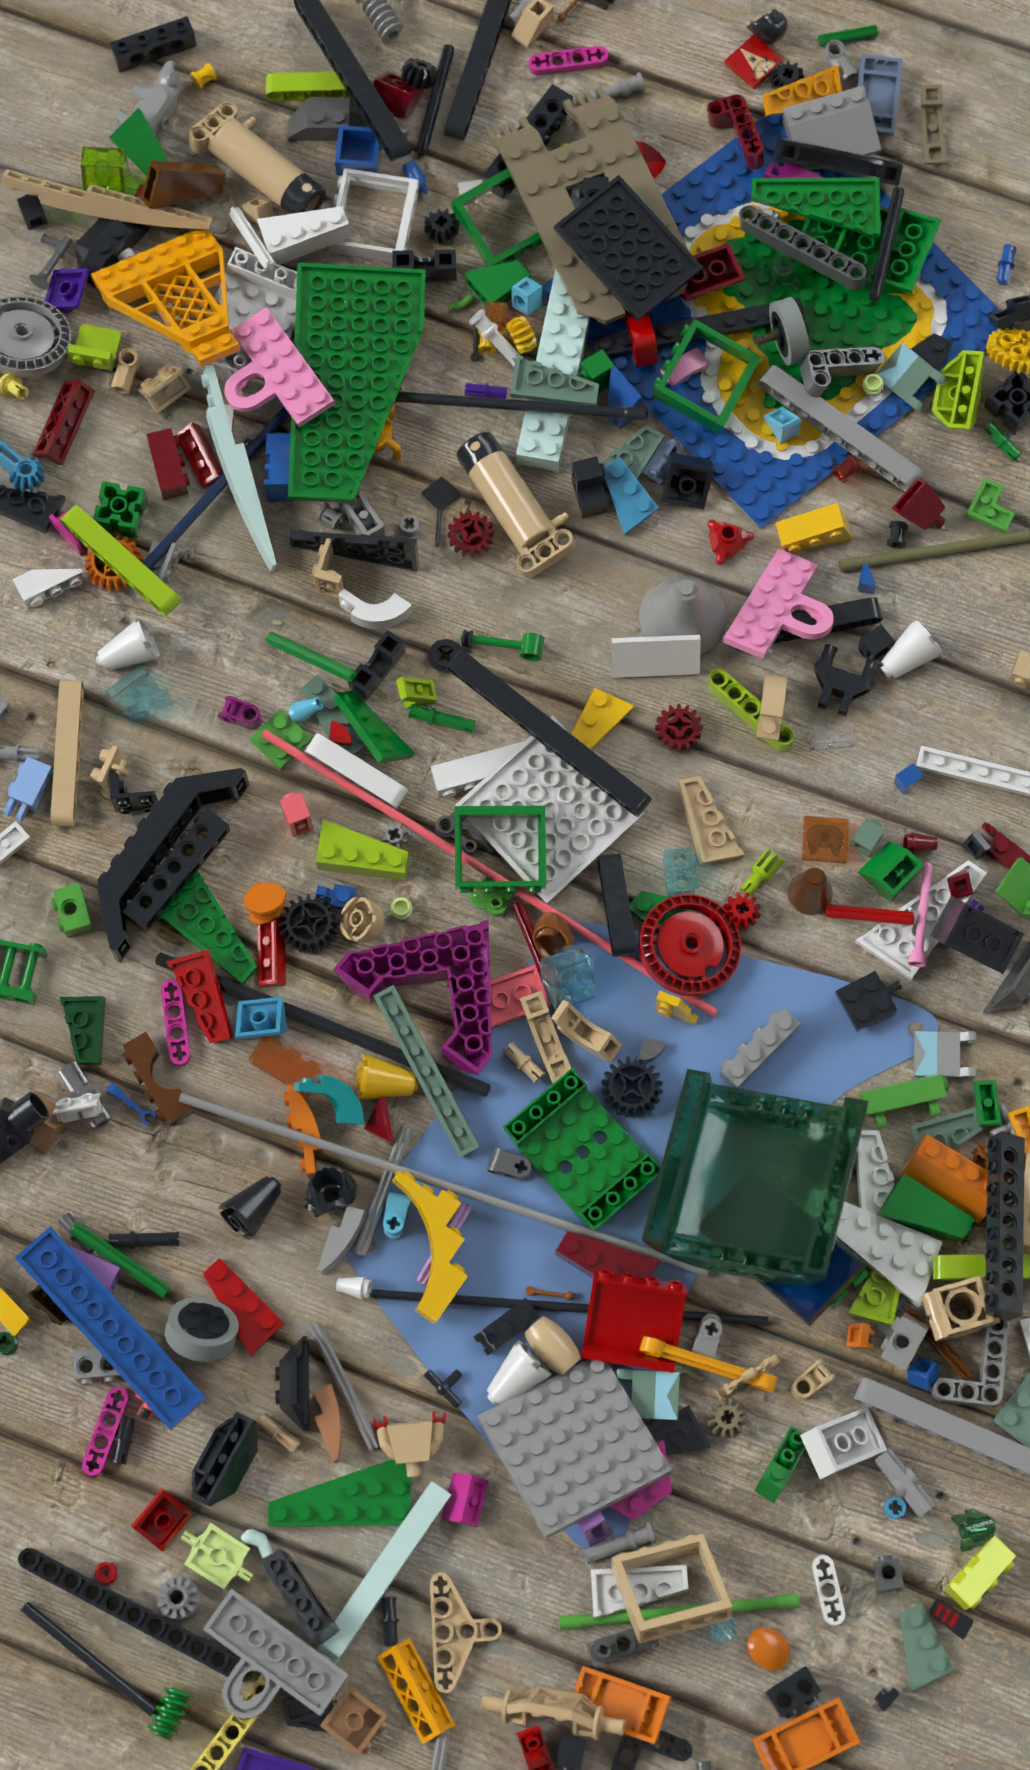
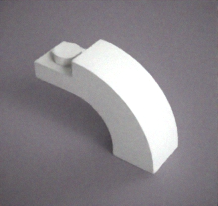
[338,588,413,629]

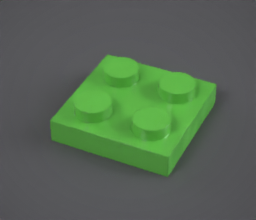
[249,709,312,770]

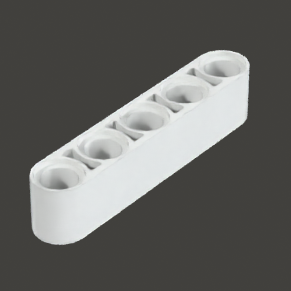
[305,733,408,810]

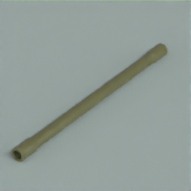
[839,530,1030,572]

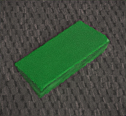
[973,1080,1002,1128]

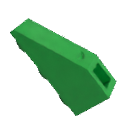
[754,1426,806,1503]

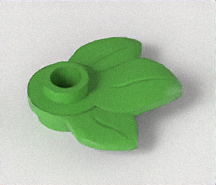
[469,877,514,917]

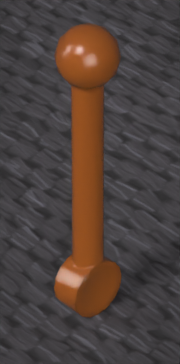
[558,0,579,21]
[526,1286,574,1301]

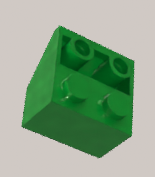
[858,841,924,903]

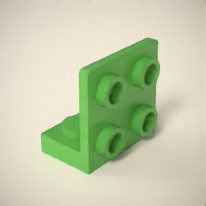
[996,857,1030,920]

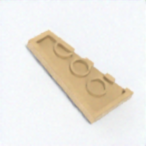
[677,776,744,866]

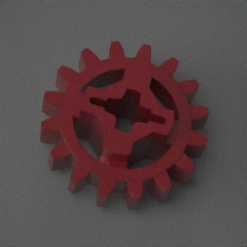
[447,510,494,558]
[655,704,703,752]

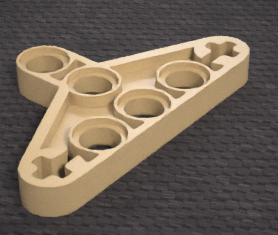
[430,1572,502,1694]

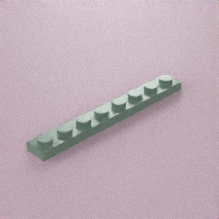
[374,985,480,1158]

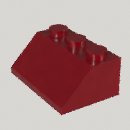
[679,243,745,302]

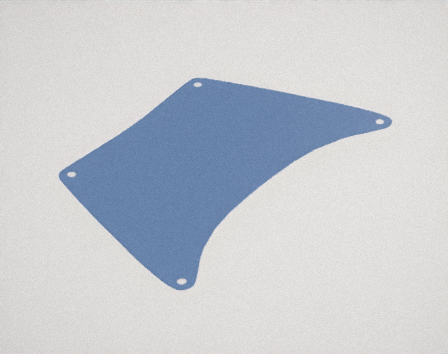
[346,920,938,1559]

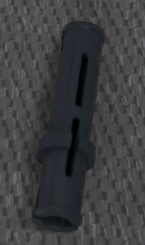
[109,1231,180,1249]

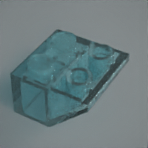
[540,948,595,1010]

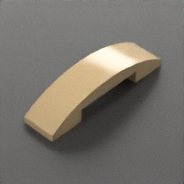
[520,991,571,1084]

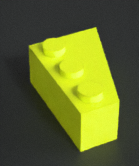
[943,1536,1016,1610]

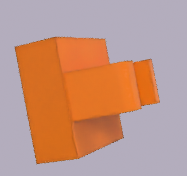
[846,1323,875,1349]

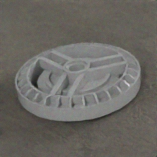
[0,296,71,377]

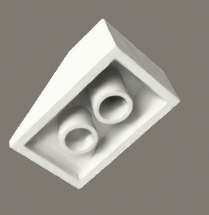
[800,1407,887,1479]

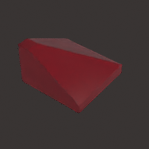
[947,870,974,899]

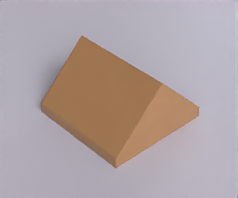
[30,1091,68,1154]

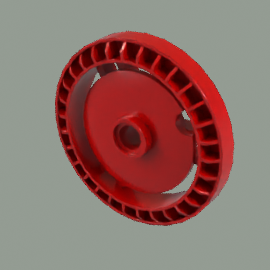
[638,894,741,996]

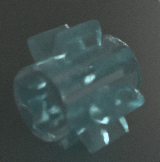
[708,1616,737,1644]

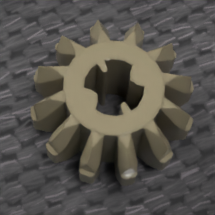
[707,1398,747,1439]

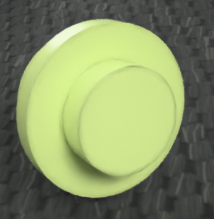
[862,374,884,395]
[390,897,413,920]

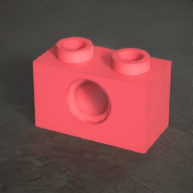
[280,792,313,837]

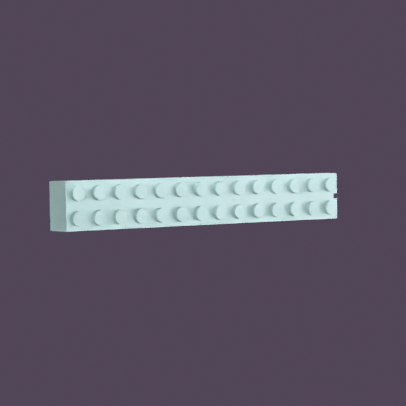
[516,185,591,472]

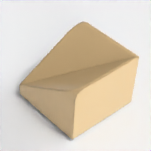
[242,198,273,223]

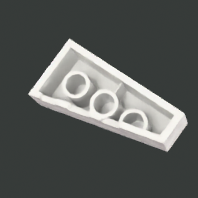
[257,206,354,265]

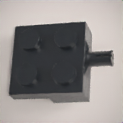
[835,971,902,1032]

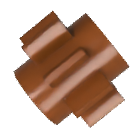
[971,1142,988,1169]

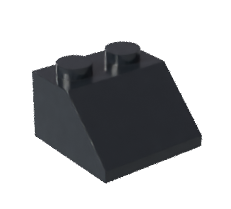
[662,452,714,510]

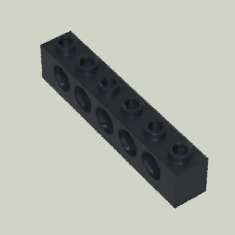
[482,84,574,199]
[122,809,230,933]

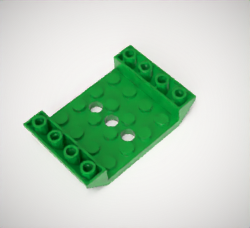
[503,1068,664,1231]

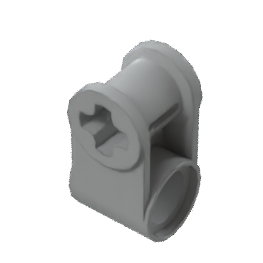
[690,1313,722,1359]

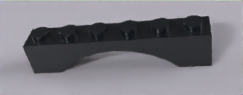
[773,137,903,186]

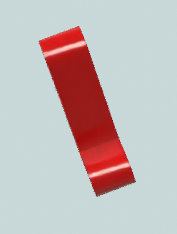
[622,306,658,368]

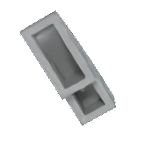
[317,1206,368,1275]

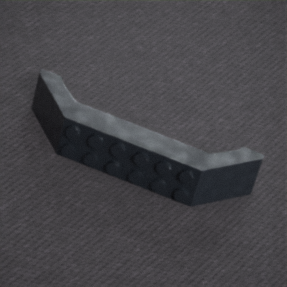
[97,768,250,963]

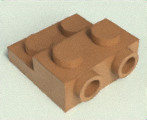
[320,1685,389,1756]

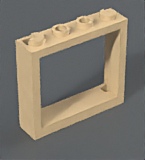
[611,1534,732,1644]

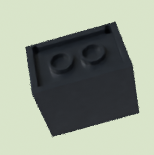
[930,896,1024,974]

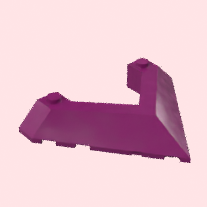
[333,920,492,1075]

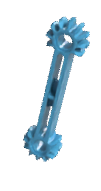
[0,440,45,492]

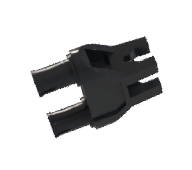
[813,644,880,717]

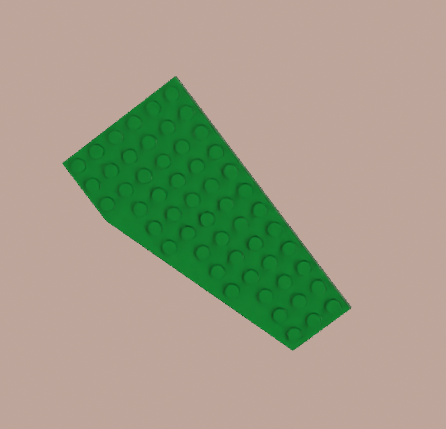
[288,262,425,503]

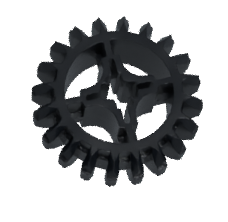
[279,894,340,955]
[601,1057,663,1118]

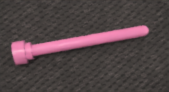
[908,862,932,967]

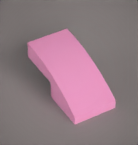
[660,347,710,387]

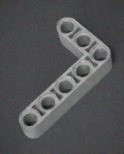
[931,1319,1008,1408]

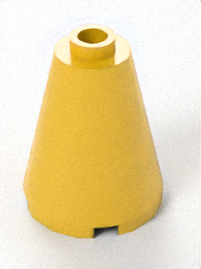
[355,1054,419,1100]

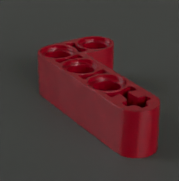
[707,94,765,170]

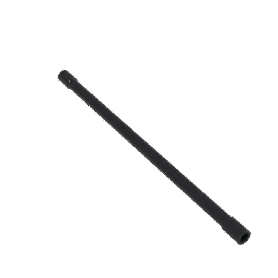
[394,391,649,421]

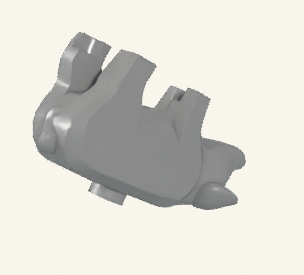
[113,61,183,137]

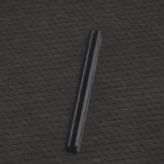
[416,44,454,155]
[869,187,904,302]

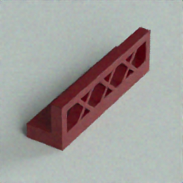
[32,379,95,465]

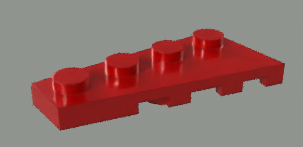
[166,950,233,1044]
[203,1258,285,1357]

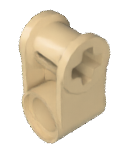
[791,1358,836,1401]

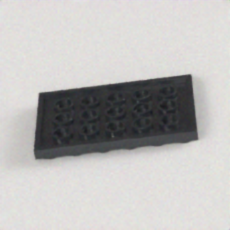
[554,175,703,322]

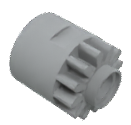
[156,1576,202,1621]

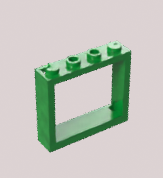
[450,168,542,267]
[652,319,761,434]
[454,805,546,893]

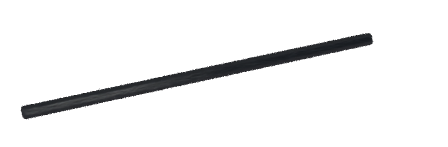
[155,952,491,1097]

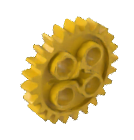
[986,327,1030,375]

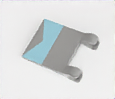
[914,1031,977,1079]

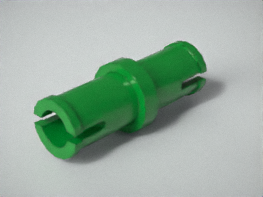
[983,422,1022,462]

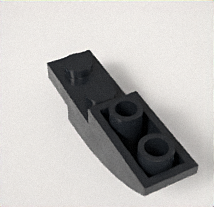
[988,295,1030,329]

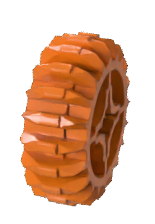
[84,534,144,592]

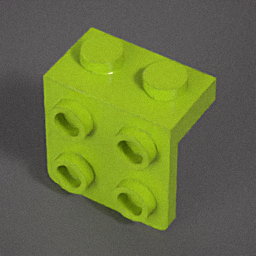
[68,324,122,371]

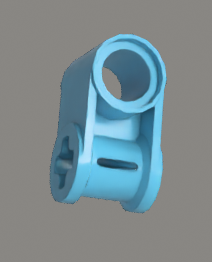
[383,1192,412,1239]

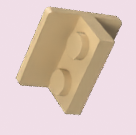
[138,365,192,413]

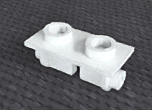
[53,1093,103,1123]

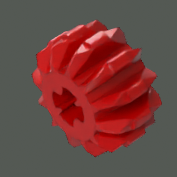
[723,892,761,930]

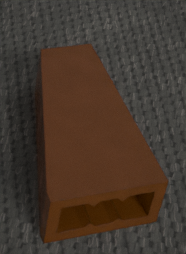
[141,160,226,209]

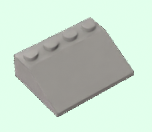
[783,86,881,172]

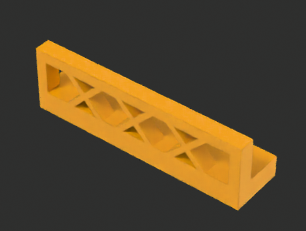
[377,1638,456,1744]

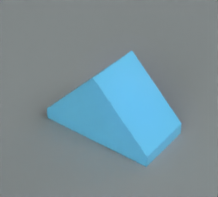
[764,407,801,444]

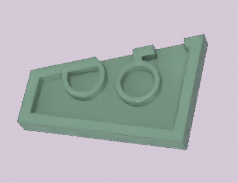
[909,1107,983,1150]
[899,1603,954,1692]

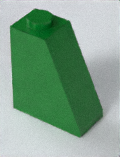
[465,260,532,313]

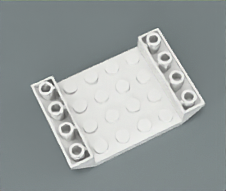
[186,247,297,385]

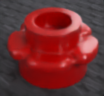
[94,1561,118,1586]

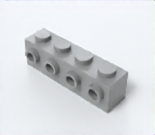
[719,1008,801,1093]

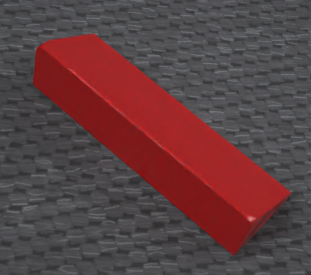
[176,423,224,488]
[257,918,286,987]

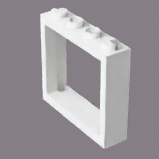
[329,168,419,262]

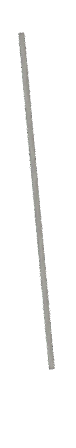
[179,1093,709,1277]

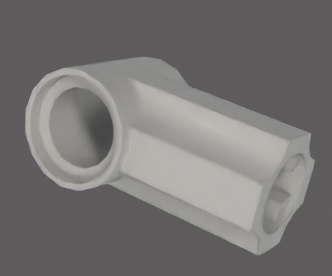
[823,40,858,84]

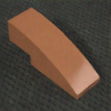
[314,1384,342,1463]

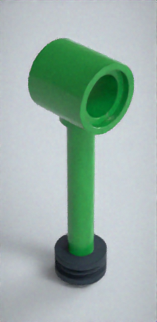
[461,629,545,661]

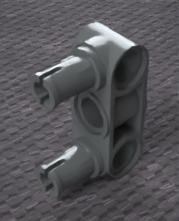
[586,1628,660,1667]

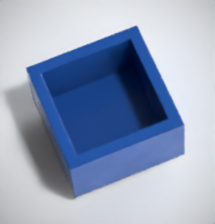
[335,125,382,176]

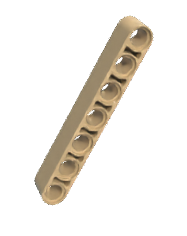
[51,680,84,826]

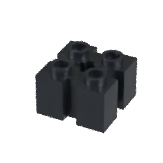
[984,370,1030,435]

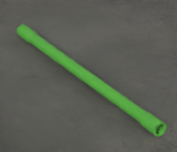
[559,1593,799,1631]

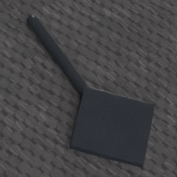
[421,476,460,547]

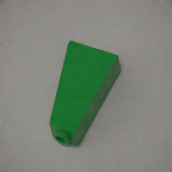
[109,107,169,176]
[877,1174,975,1242]

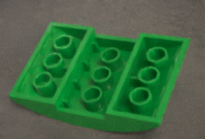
[798,206,941,294]

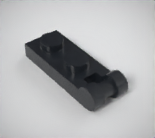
[474,1297,540,1356]

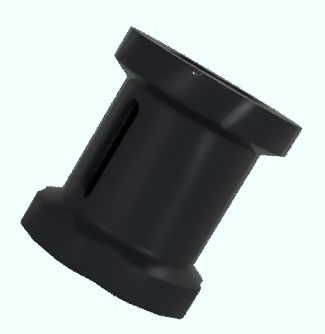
[887,521,908,549]

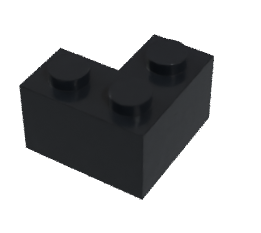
[571,456,611,519]

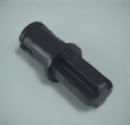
[111,1416,135,1465]
[380,1597,399,1647]

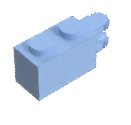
[4,757,53,822]

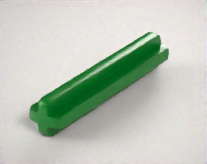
[818,24,878,47]

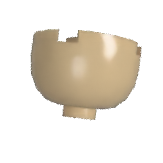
[340,897,385,942]

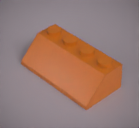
[899,1134,988,1225]

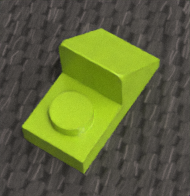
[396,677,438,709]

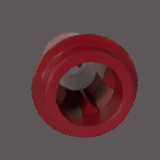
[903,832,938,854]

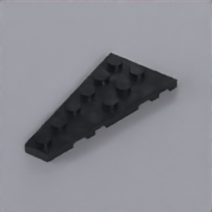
[289,530,419,572]

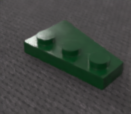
[60,996,106,1065]

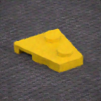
[654,990,699,1025]

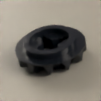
[428,639,462,674]

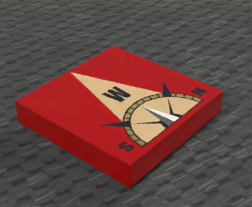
[724,35,783,90]

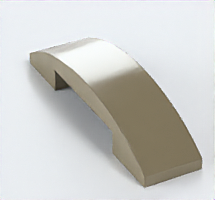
[920,84,947,165]

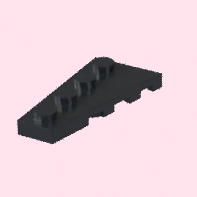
[0,484,66,533]

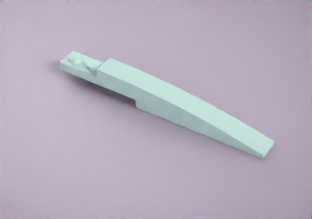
[201,365,277,572]
[316,1481,451,1665]

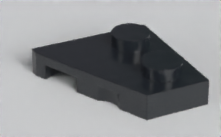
[281,1697,333,1733]

